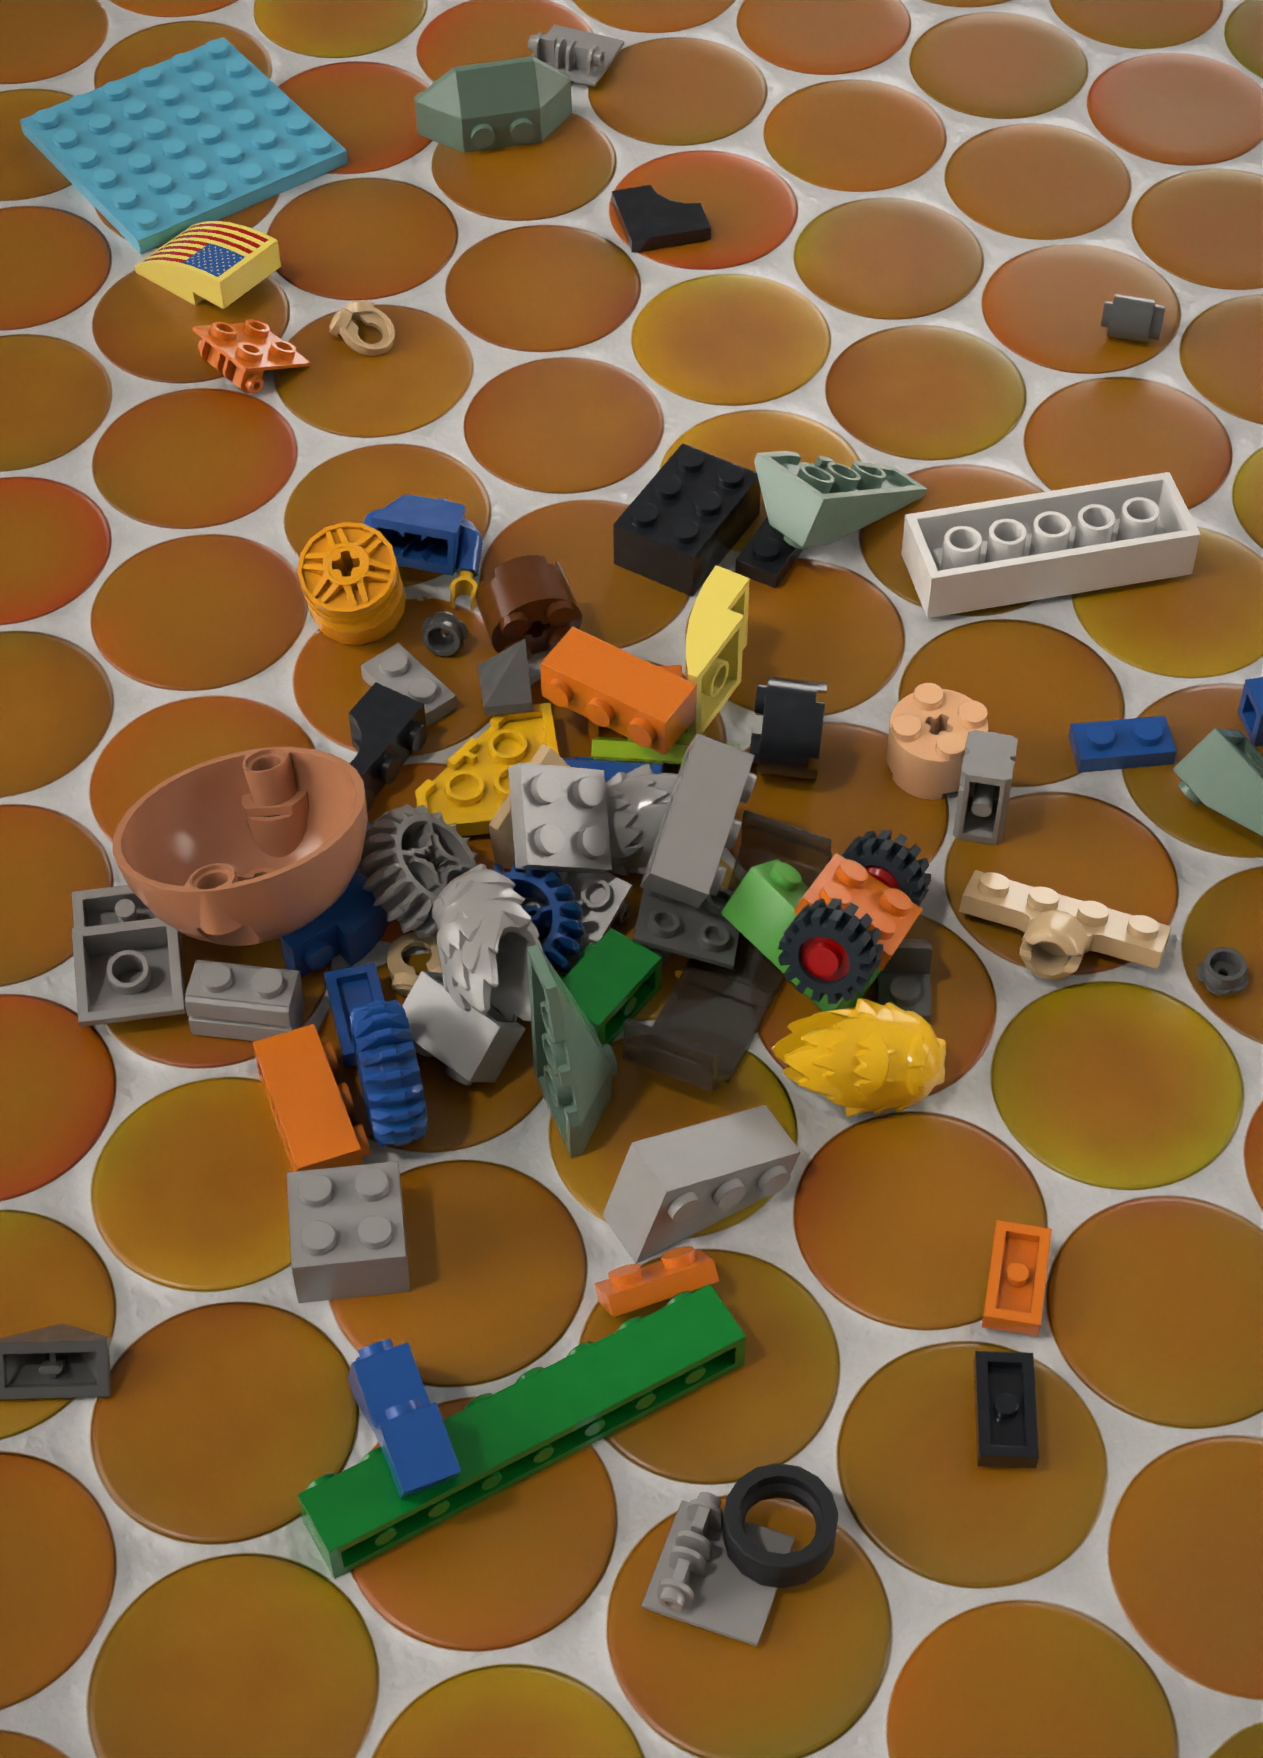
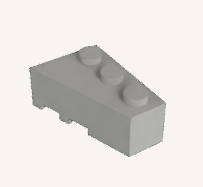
[602,1105,800,1264]

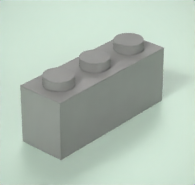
[640,733,757,908]

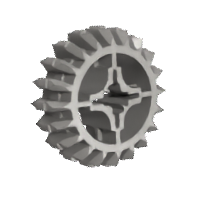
[356,804,480,939]

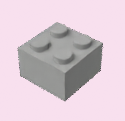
[287,1161,410,1303]

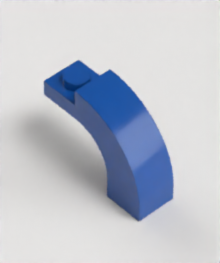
[281,822,389,978]

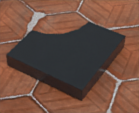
[612,185,711,253]

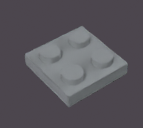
[508,763,612,874]

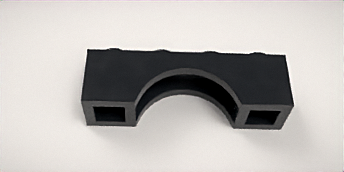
[265,682,428,817]

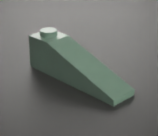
[527,944,618,1159]

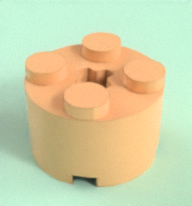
[886,683,988,800]

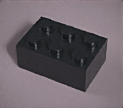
[613,443,761,597]

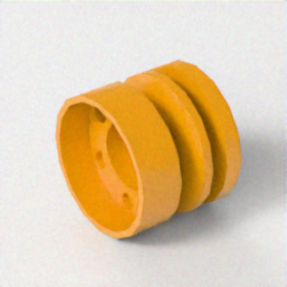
[297,522,406,645]

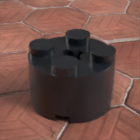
[749,676,828,780]

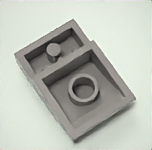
[72,885,186,1027]

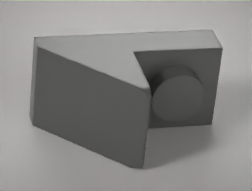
[876,938,932,1024]

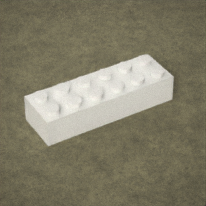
[901,472,1201,618]

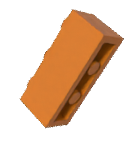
[540,627,697,755]
[252,1024,371,1172]

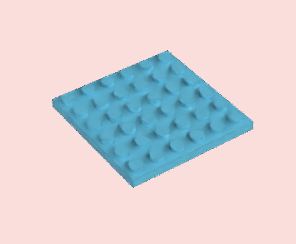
[20,37,348,254]

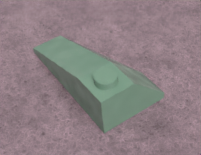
[754,451,927,550]
[1172,728,1263,836]

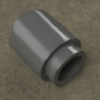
[1101,293,1165,342]

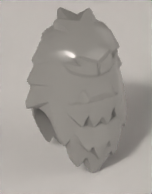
[605,763,678,875]
[432,864,543,1022]

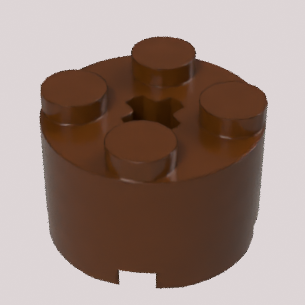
[475,555,582,660]

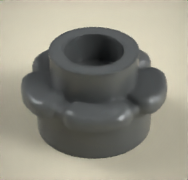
[422,611,468,656]
[1197,947,1248,996]

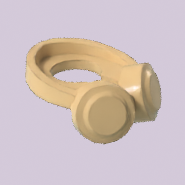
[329,300,395,356]
[387,932,442,997]

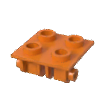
[192,319,311,394]

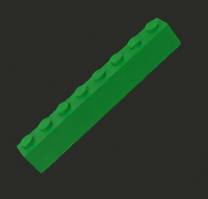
[297,1284,746,1579]

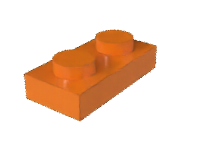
[982,1220,1052,1337]
[594,1246,719,1317]

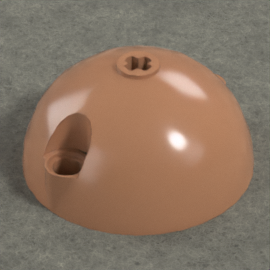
[113,747,368,946]

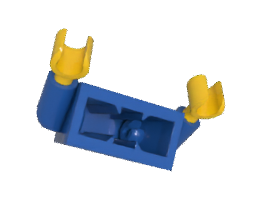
[347,494,483,611]

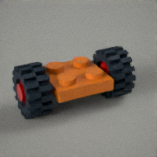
[778,829,931,1004]

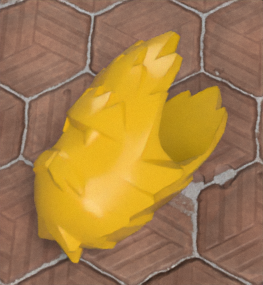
[772,998,946,1117]

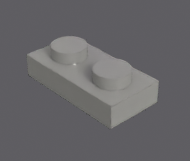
[361,643,457,727]

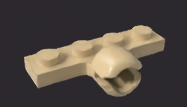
[959,870,1172,980]

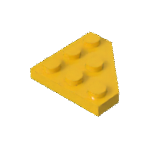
[415,703,559,836]

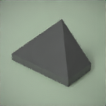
[477,639,533,716]
[0,1323,111,1399]

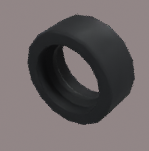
[722,1463,839,1588]

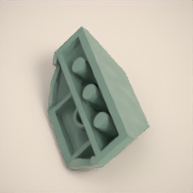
[414,56,572,153]

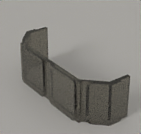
[622,810,832,1092]

